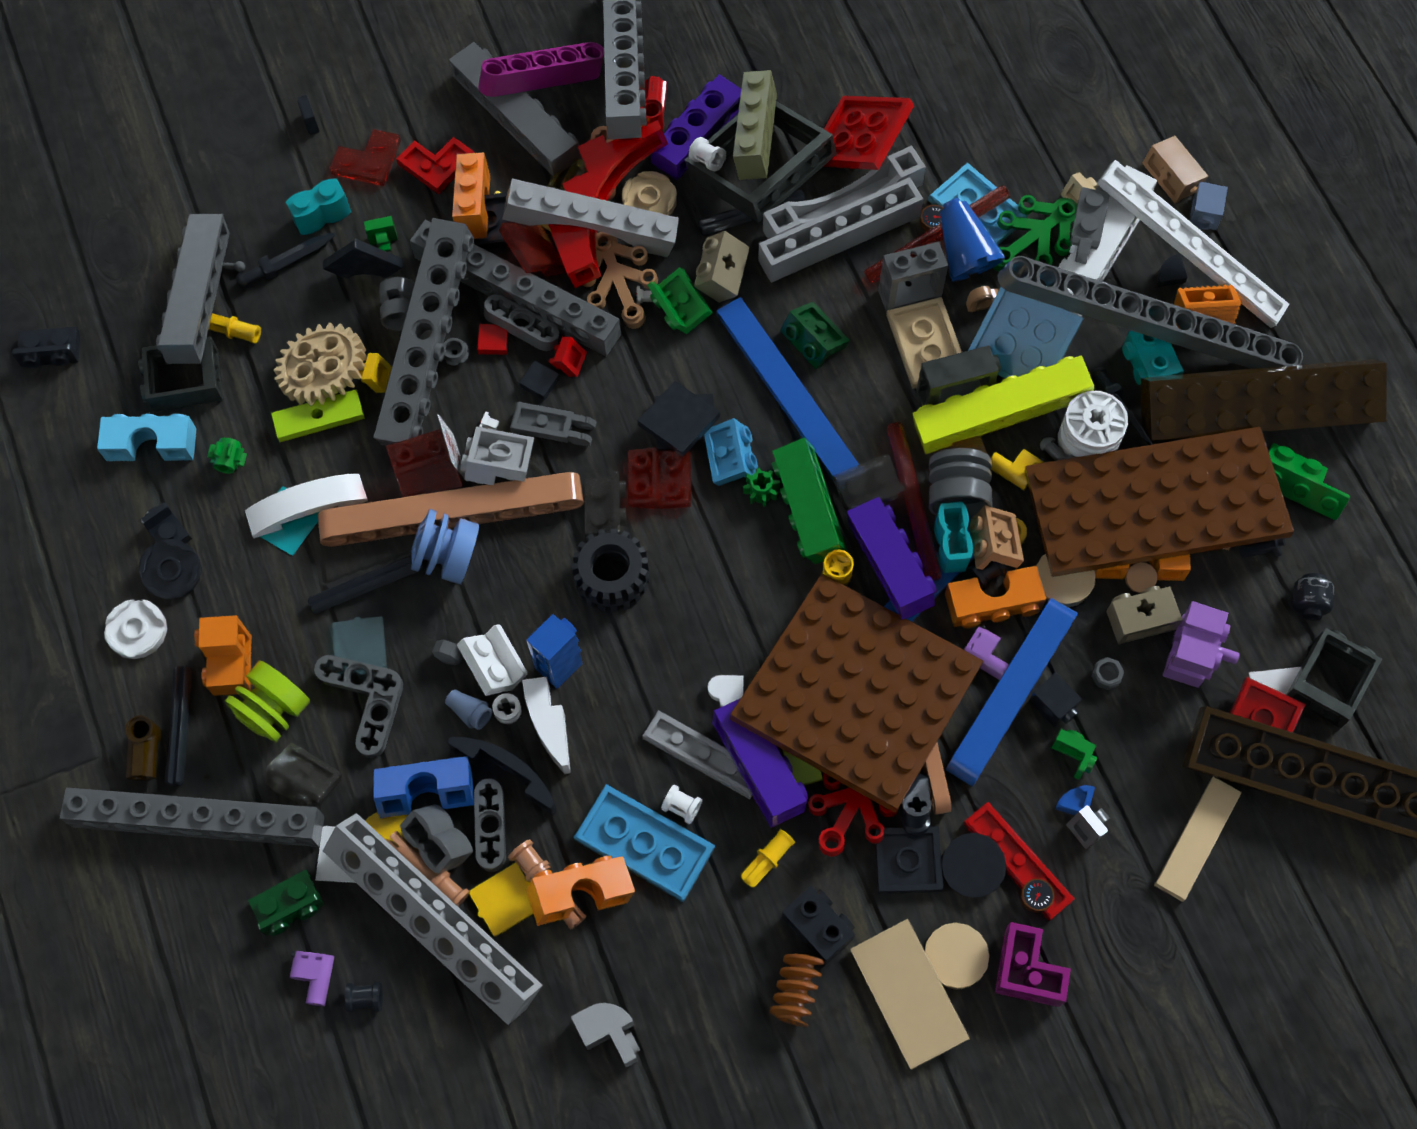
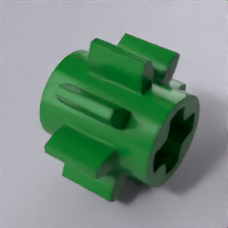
[207,438,247,474]
[743,468,780,507]

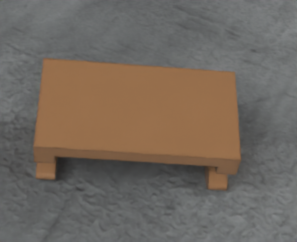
[1142,136,1208,203]

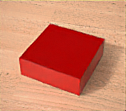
[477,324,509,355]

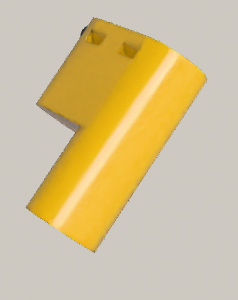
[991,449,1045,490]

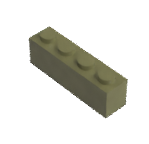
[733,70,777,180]

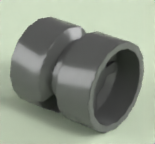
[379,277,415,331]

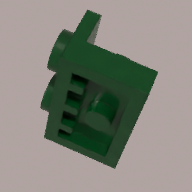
[780,301,850,369]
[248,869,324,936]

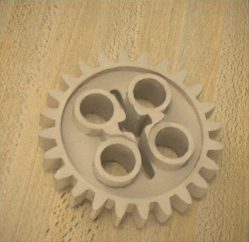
[274,323,367,406]

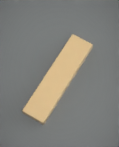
[1154,777,1242,902]

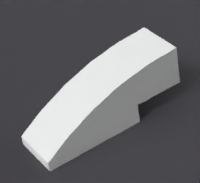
[522,677,570,774]

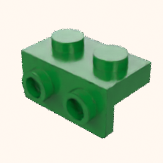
[647,267,713,334]

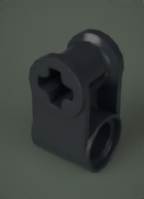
[899,773,931,835]

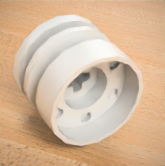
[1058,391,1128,457]

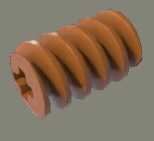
[769,953,825,1027]

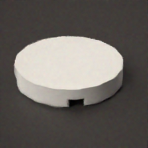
[104,599,167,659]

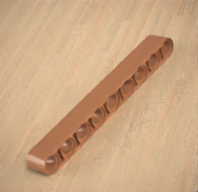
[318,472,584,547]

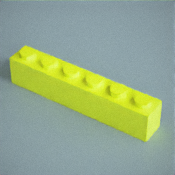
[912,355,1094,454]

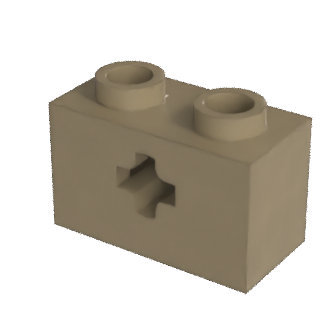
[694,231,750,303]
[1106,586,1183,644]

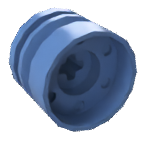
[411,509,479,584]

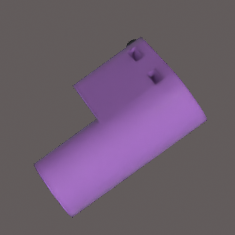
[964,624,1009,680]
[289,951,334,1006]

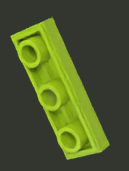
[271,389,365,442]

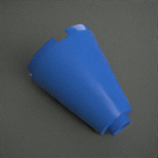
[940,198,1005,282]

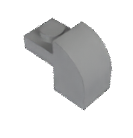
[571,1003,640,1067]

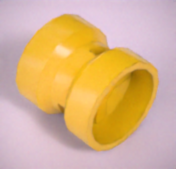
[822,549,854,586]

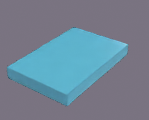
[928,163,1028,245]

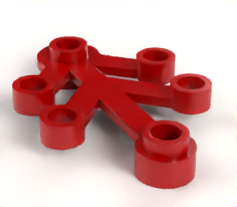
[808,773,898,857]

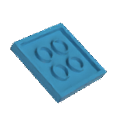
[968,287,1084,378]

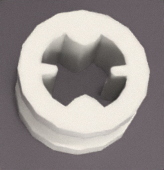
[492,693,521,724]

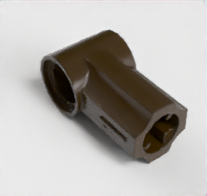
[125,715,162,781]

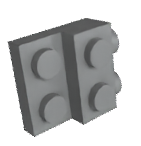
[460,426,534,485]

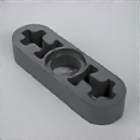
[484,295,559,351]
[474,779,506,872]

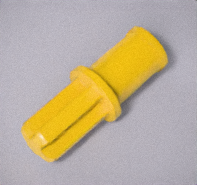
[209,313,261,344]
[741,829,795,888]

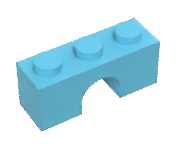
[97,413,197,461]

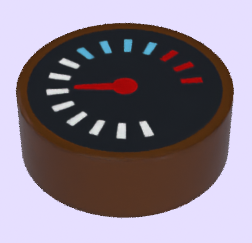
[920,205,944,234]
[1020,879,1055,913]

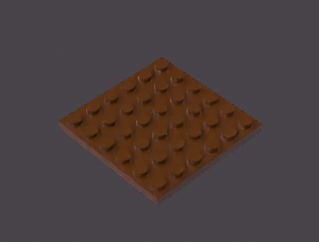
[730,573,983,813]

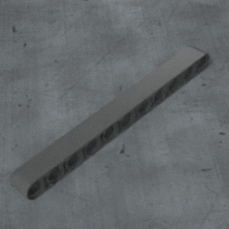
[998,256,1303,369]

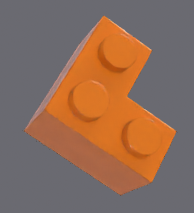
[194,615,252,696]

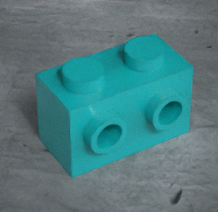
[1122,331,1184,385]

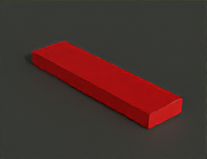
[963,802,1075,921]

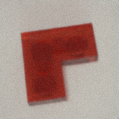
[330,129,401,186]

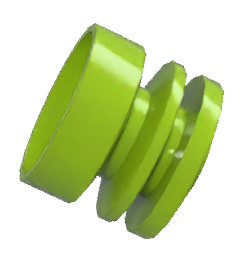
[224,660,310,743]

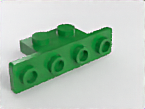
[1268,443,1350,520]

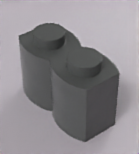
[400,804,473,874]

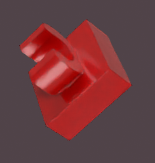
[548,337,587,377]

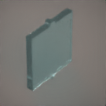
[332,616,387,674]

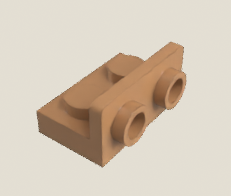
[969,505,1024,570]

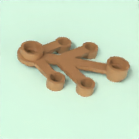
[582,232,658,329]

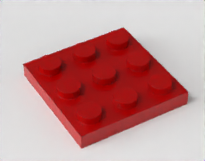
[823,96,914,170]

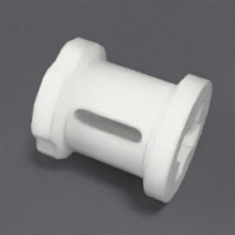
[689,137,726,172]
[661,785,702,824]

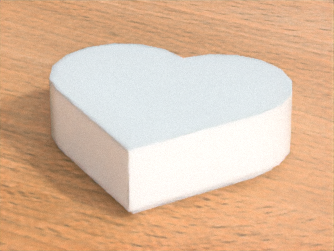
[708,675,743,707]

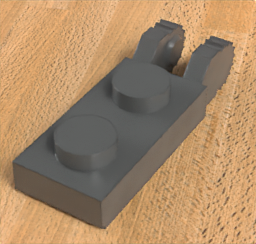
[510,402,596,446]

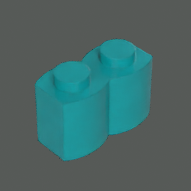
[286,179,351,235]
[934,502,973,573]

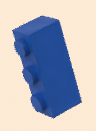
[526,614,583,689]

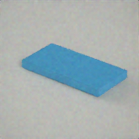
[574,784,715,903]

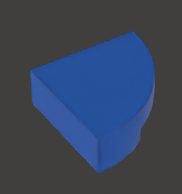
[1055,785,1095,815]

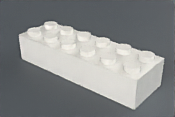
[1046,165,1157,317]

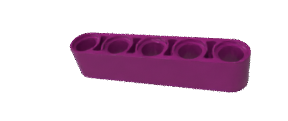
[478,42,604,97]

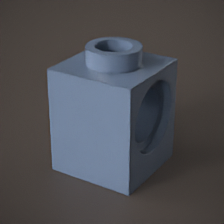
[1189,182,1228,230]

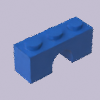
[374,756,474,818]

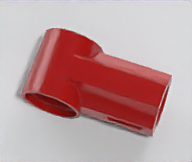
[640,76,667,130]

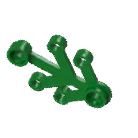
[993,195,1078,272]

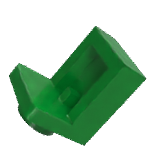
[1052,729,1097,780]

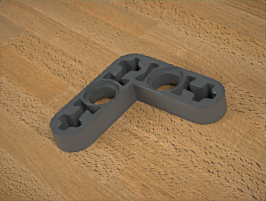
[314,655,403,758]

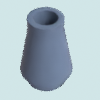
[445,689,492,730]

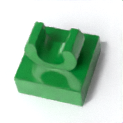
[364,216,398,252]

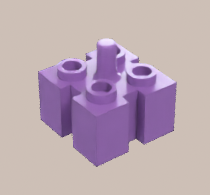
[1163,601,1239,688]

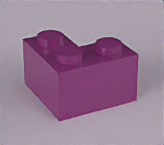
[995,922,1071,1007]

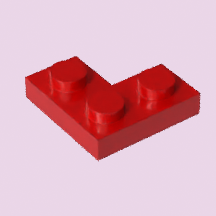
[396,137,474,194]

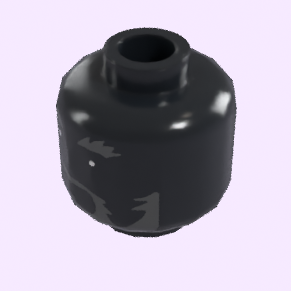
[1292,573,1334,620]

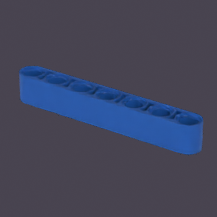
[945,598,1078,787]

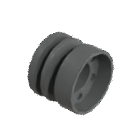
[929,448,992,519]

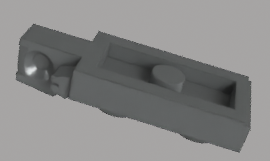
[1070,187,1110,264]

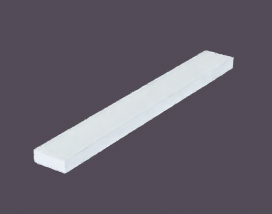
[1097,160,1289,328]

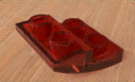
[499,222,567,277]
[386,428,462,497]
[628,447,691,509]

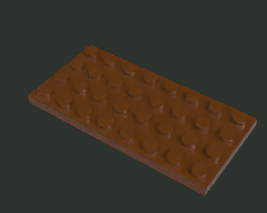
[1024,427,1294,577]

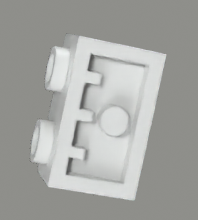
[457,625,527,696]

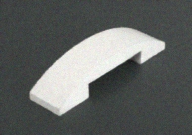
[245,474,368,538]

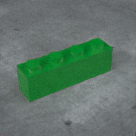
[772,437,848,565]

